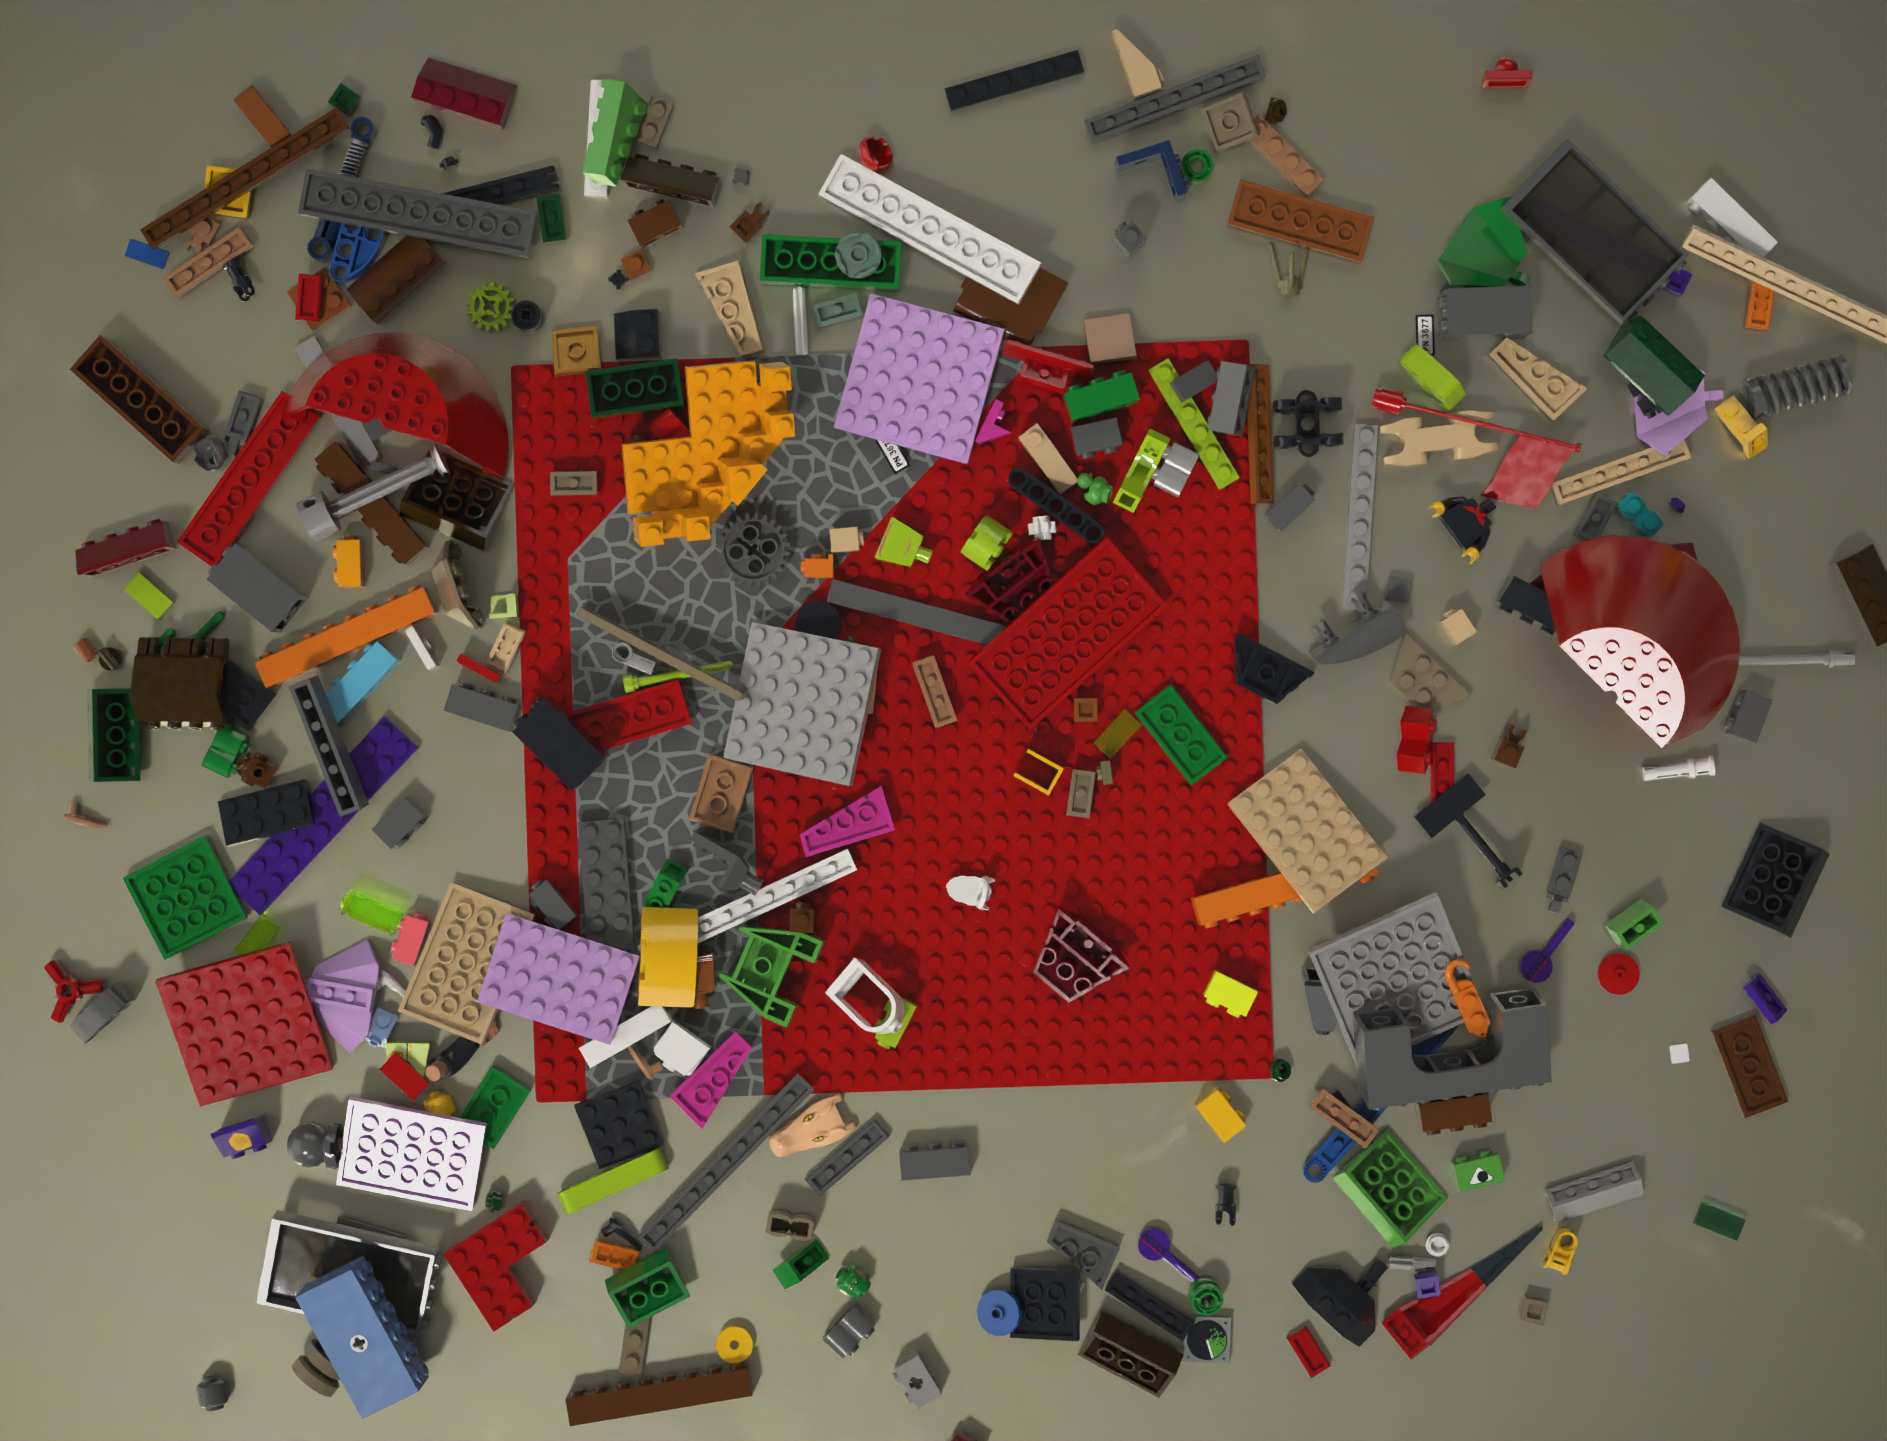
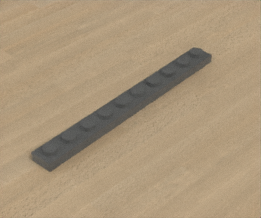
[637,1072,815,1253]

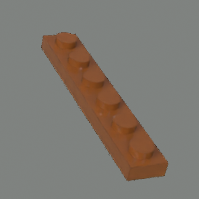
[1247,364,1274,504]

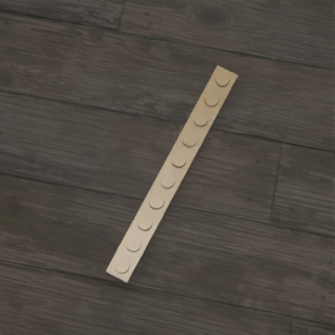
[1681,224,1887,344]

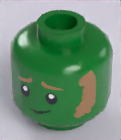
[835,1264,871,1299]

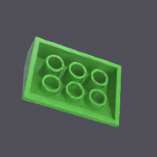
[1332,1128,1448,1248]

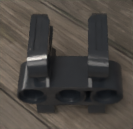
[1272,390,1344,459]

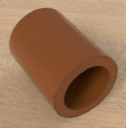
[73,637,99,664]

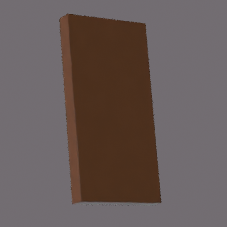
[1711,1015,1788,1118]

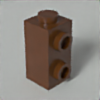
[790,902,816,933]

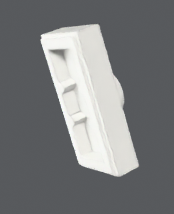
[405,626,439,670]

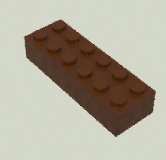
[70,335,209,464]

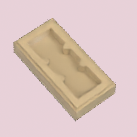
[486,621,527,673]

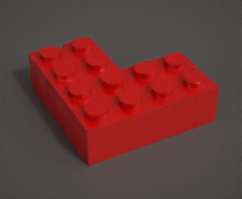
[443,1200,549,1332]

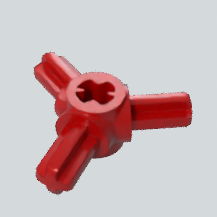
[44,960,104,1023]

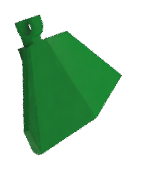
[1438,196,1531,287]

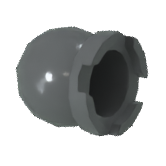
[287,1122,343,1169]

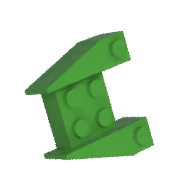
[719,926,826,1027]

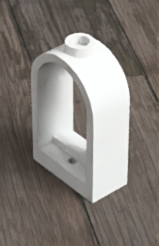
[825,958,905,1034]

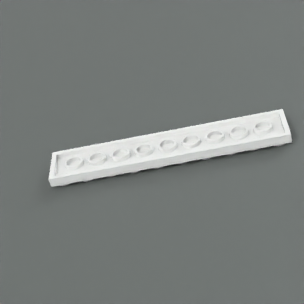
[819,154,1042,305]

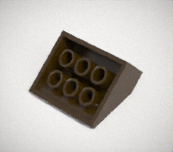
[400,450,515,551]

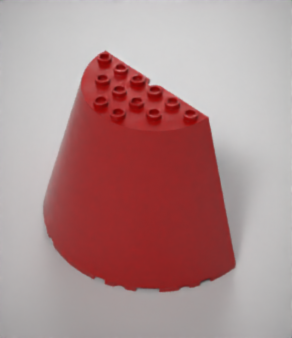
[280,332,509,478]
[1540,535,1740,748]

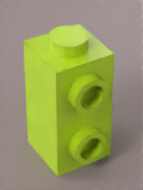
[875,997,917,1049]

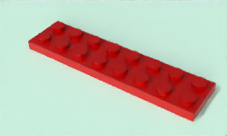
[177,391,321,567]

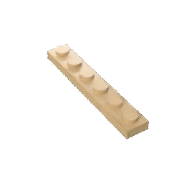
[1552,439,1691,505]

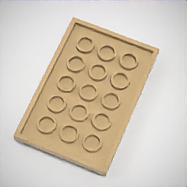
[1228,749,1388,914]
[398,882,536,1045]

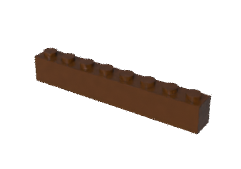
[565,1362,754,1426]

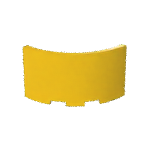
[638,907,698,1007]

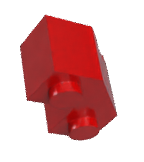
[1396,706,1437,774]

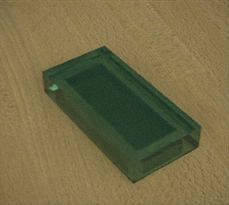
[1693,1201,1746,1241]

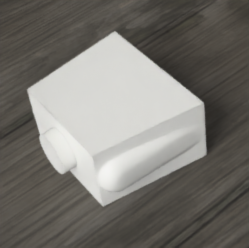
[654,1020,712,1076]

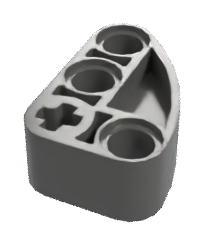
[69,983,135,1044]

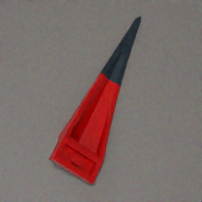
[1381,1227,1543,1360]

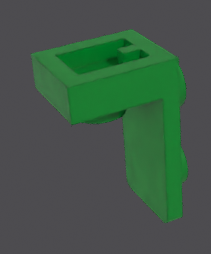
[644,859,688,908]

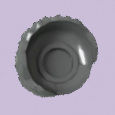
[194,436,226,471]

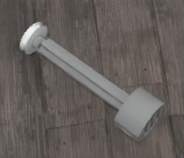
[296,443,450,543]

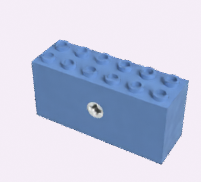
[295,1256,429,1419]

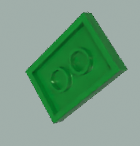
[459,1066,531,1150]

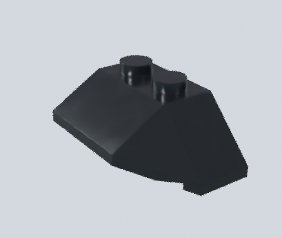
[1292,1267,1375,1347]

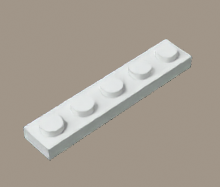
[584,80,609,198]

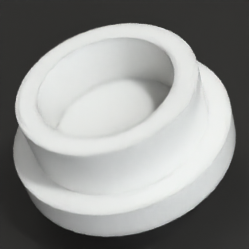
[1425,1233,1449,1256]

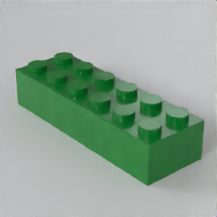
[760,234,902,291]

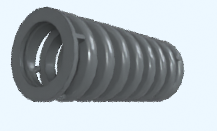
[1743,354,1853,420]

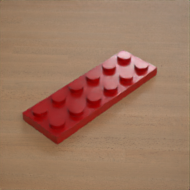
[568,679,692,750]

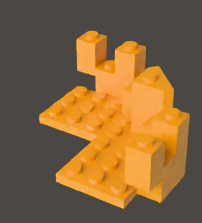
[622,360,795,547]

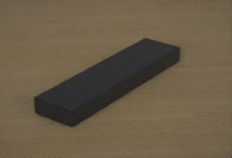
[1105,1270,1195,1341]

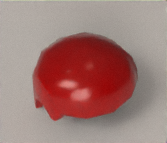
[858,135,893,171]

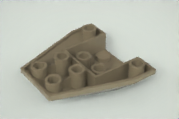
[431,540,484,630]

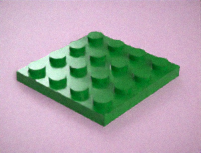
[123,836,248,960]

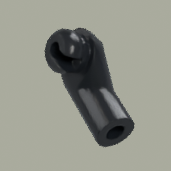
[421,115,443,149]

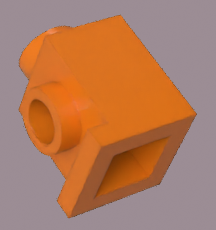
[801,554,834,578]

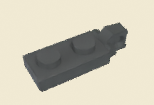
[224,391,262,457]
[1546,847,1583,913]

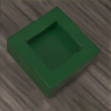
[328,83,361,116]

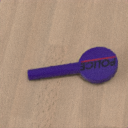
[1520,918,1575,983]
[1138,1228,1201,1283]

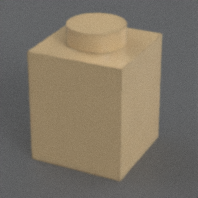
[829,527,864,553]
[1440,608,1477,645]

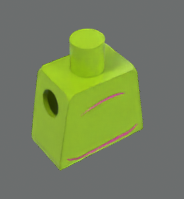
[875,517,933,567]

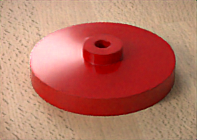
[1597,953,1640,995]

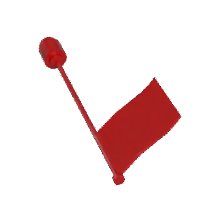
[1371,387,1582,509]

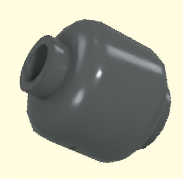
[196,1375,228,1411]

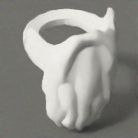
[946,876,995,910]

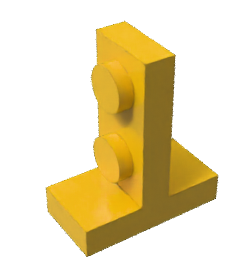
[1714,395,1768,459]

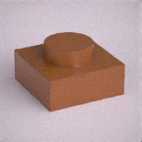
[620,249,652,281]
[1074,698,1098,722]

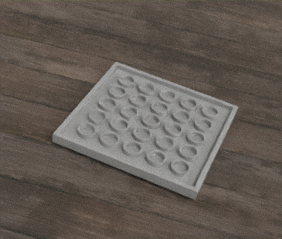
[723,622,881,786]
[1307,892,1479,1064]

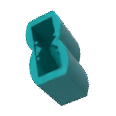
[1615,493,1664,538]

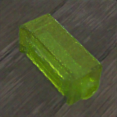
[340,892,404,936]

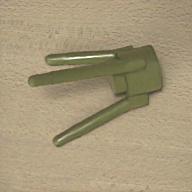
[1269,242,1309,295]

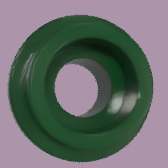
[1270,1059,1291,1082]
[485,1189,502,1213]

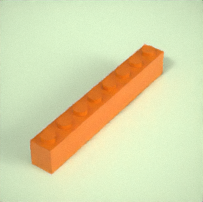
[255,585,438,688]
[1191,867,1379,928]

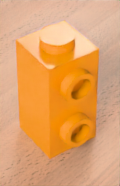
[333,535,365,587]

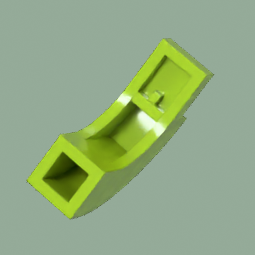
[1113,429,1170,513]

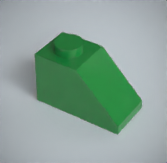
[773,1239,829,1289]

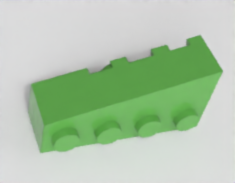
[582,79,648,186]

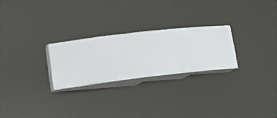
[579,1006,673,1068]

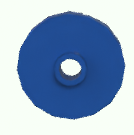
[977,1289,1022,1336]

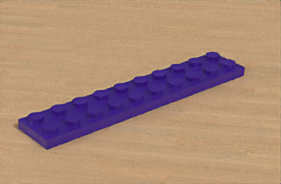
[229,716,419,915]

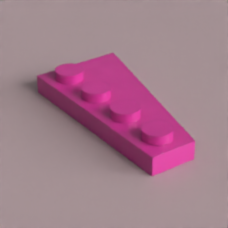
[800,786,895,857]
[670,1031,752,1129]

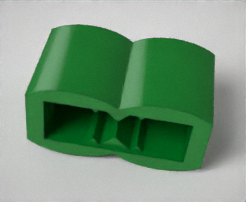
[201,727,250,778]

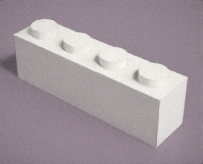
[1687,178,1778,257]

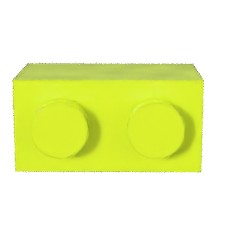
[1203,970,1258,1018]

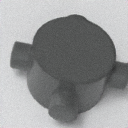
[732,168,750,186]

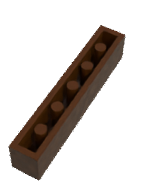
[314,441,429,565]

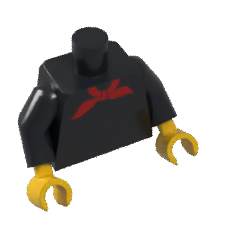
[1428,495,1496,564]

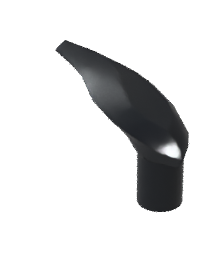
[601,1218,642,1250]

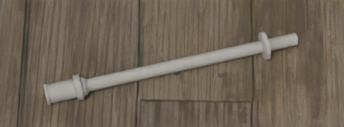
[1739,649,1855,668]

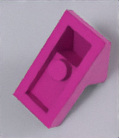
[975,399,1010,445]

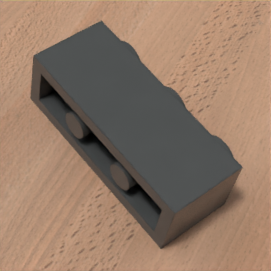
[1208,361,1256,437]
[443,681,521,732]
[899,1141,971,1181]

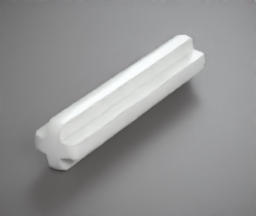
[793,287,808,355]

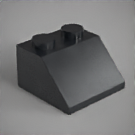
[614,309,662,360]

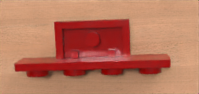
[1002,340,1095,394]

